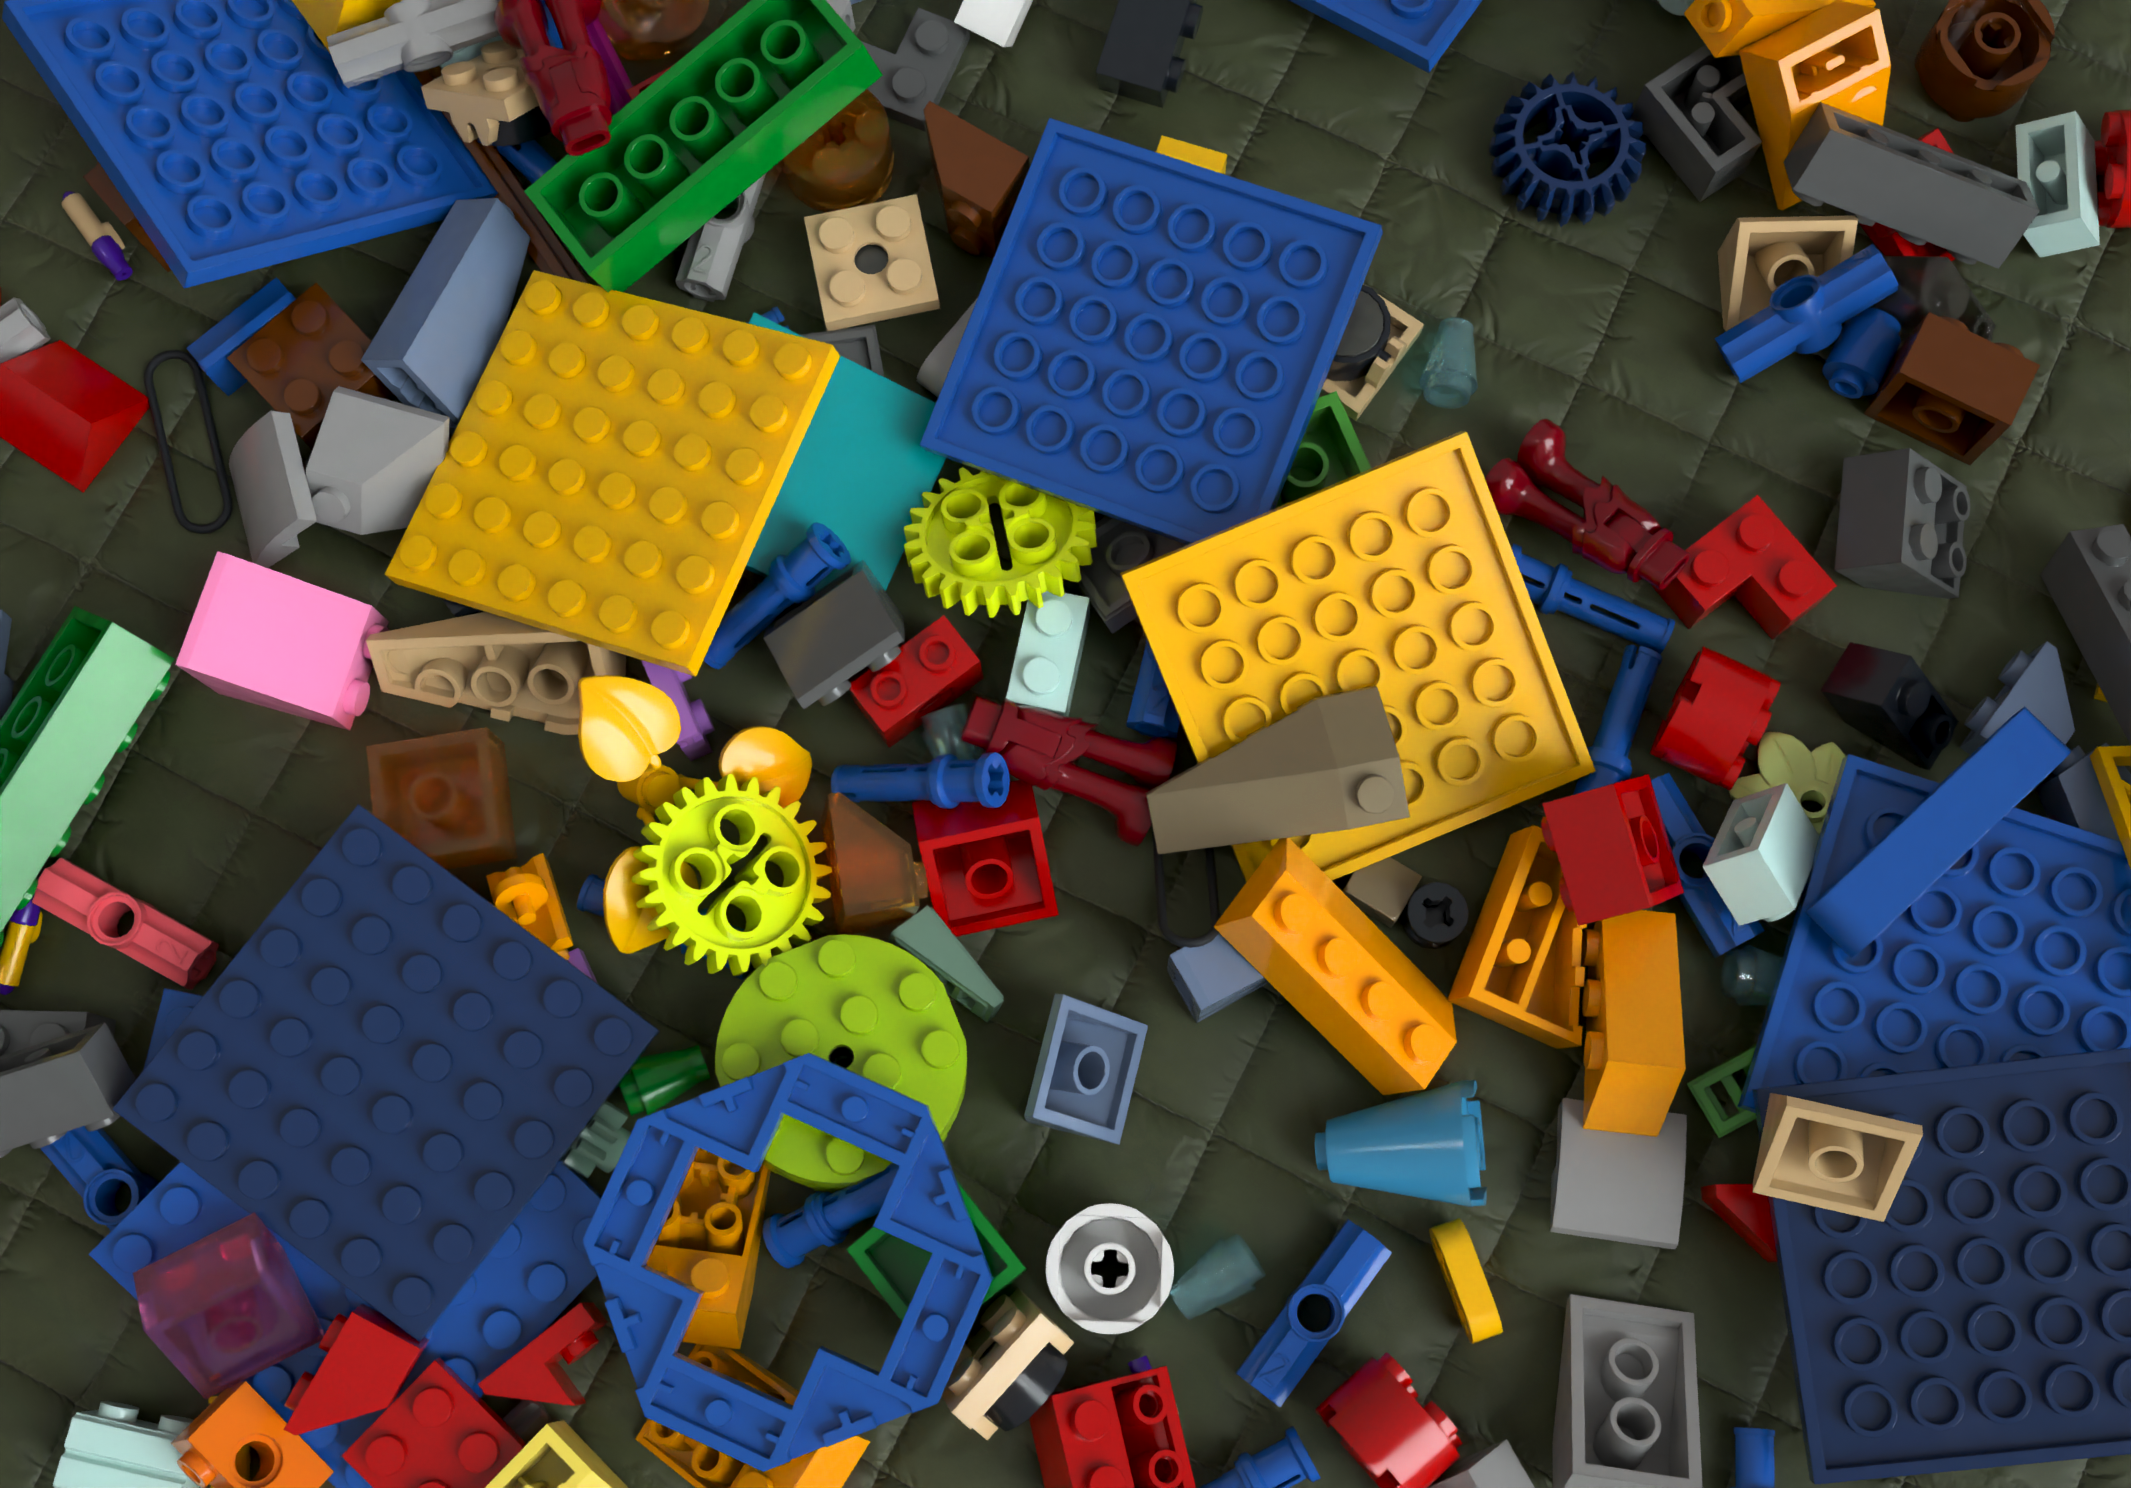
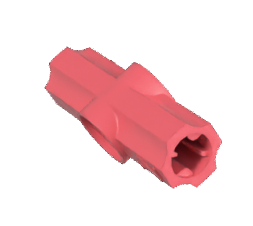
[32,858,219,990]

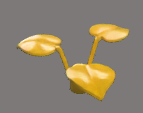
[578,675,812,954]

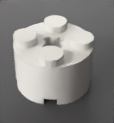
[1046,1203,1174,1334]

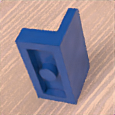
[186,277,296,396]

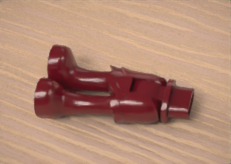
[494,0,612,156]
[1485,418,1691,590]
[960,696,1177,847]

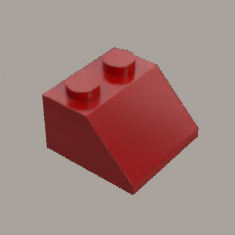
[1541,774,1684,926]
[912,780,1059,937]

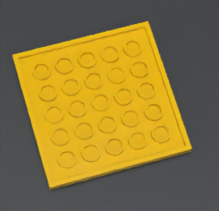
[385,270,840,677]
[1120,431,1596,882]

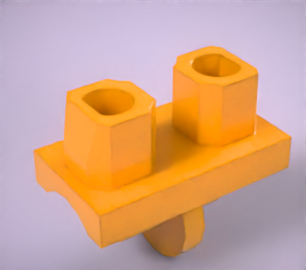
[486,853,574,960]

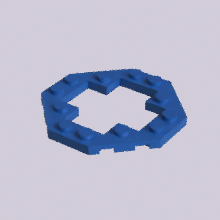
[582,1053,993,1472]

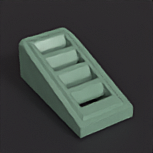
[888,905,1004,1022]

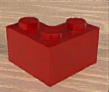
[1651,495,1837,640]

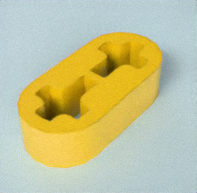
[1429,1218,1503,1344]

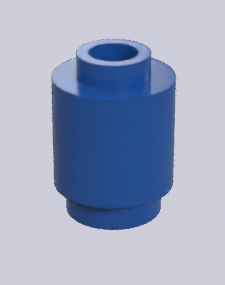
[1822,308,1901,398]

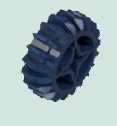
[1489,71,1646,227]

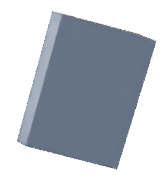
[1024,993,1148,1145]

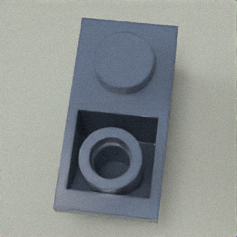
[1960,641,2075,755]

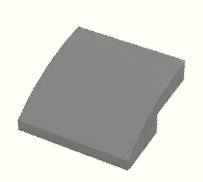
[229,411,317,568]
[1550,1098,1687,1250]

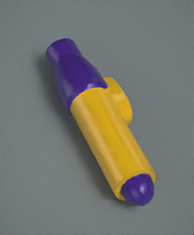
[0,893,43,995]

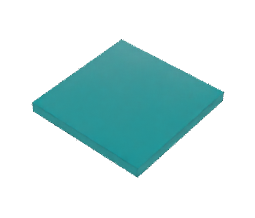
[745,312,946,593]

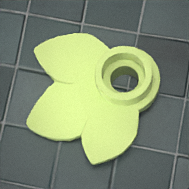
[1729,732,1846,836]

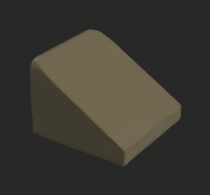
[1342,857,1422,928]

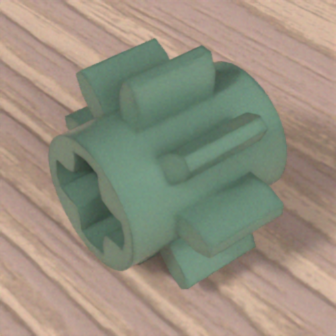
[561,1101,631,1178]

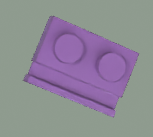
[641,660,715,761]

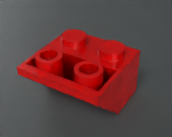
[1029,1366,1196,1488]

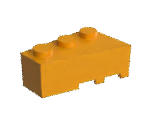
[1447,825,1587,1049]
[1581,910,1686,1137]

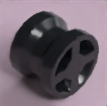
[1402,882,1469,949]

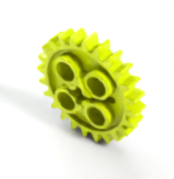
[904,467,1097,618]
[632,774,832,976]

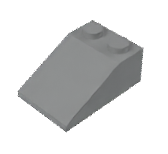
[1552,1294,1702,1488]

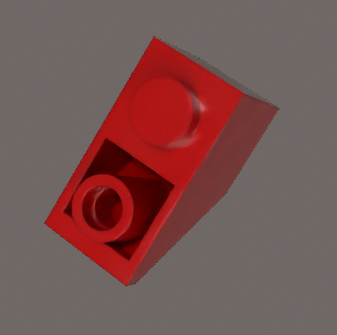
[283,1304,429,1436]

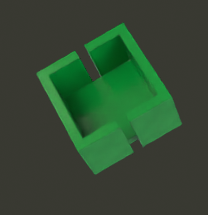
[846,1177,1028,1321]

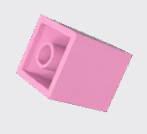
[175,551,389,730]

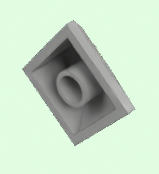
[306,386,450,535]

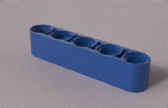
[1805,706,2071,958]

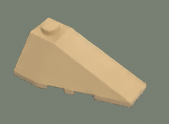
[366,612,626,735]

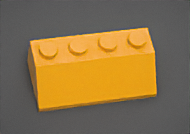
[1213,837,1457,1095]

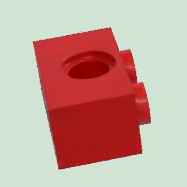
[849,615,984,748]

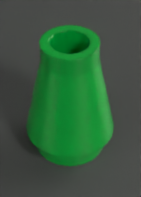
[619,1044,710,1116]

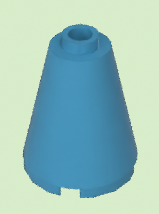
[1315,1080,1487,1207]

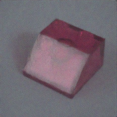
[133,1212,324,1400]

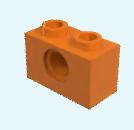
[171,1381,334,1488]

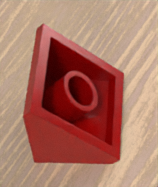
[0,340,150,493]

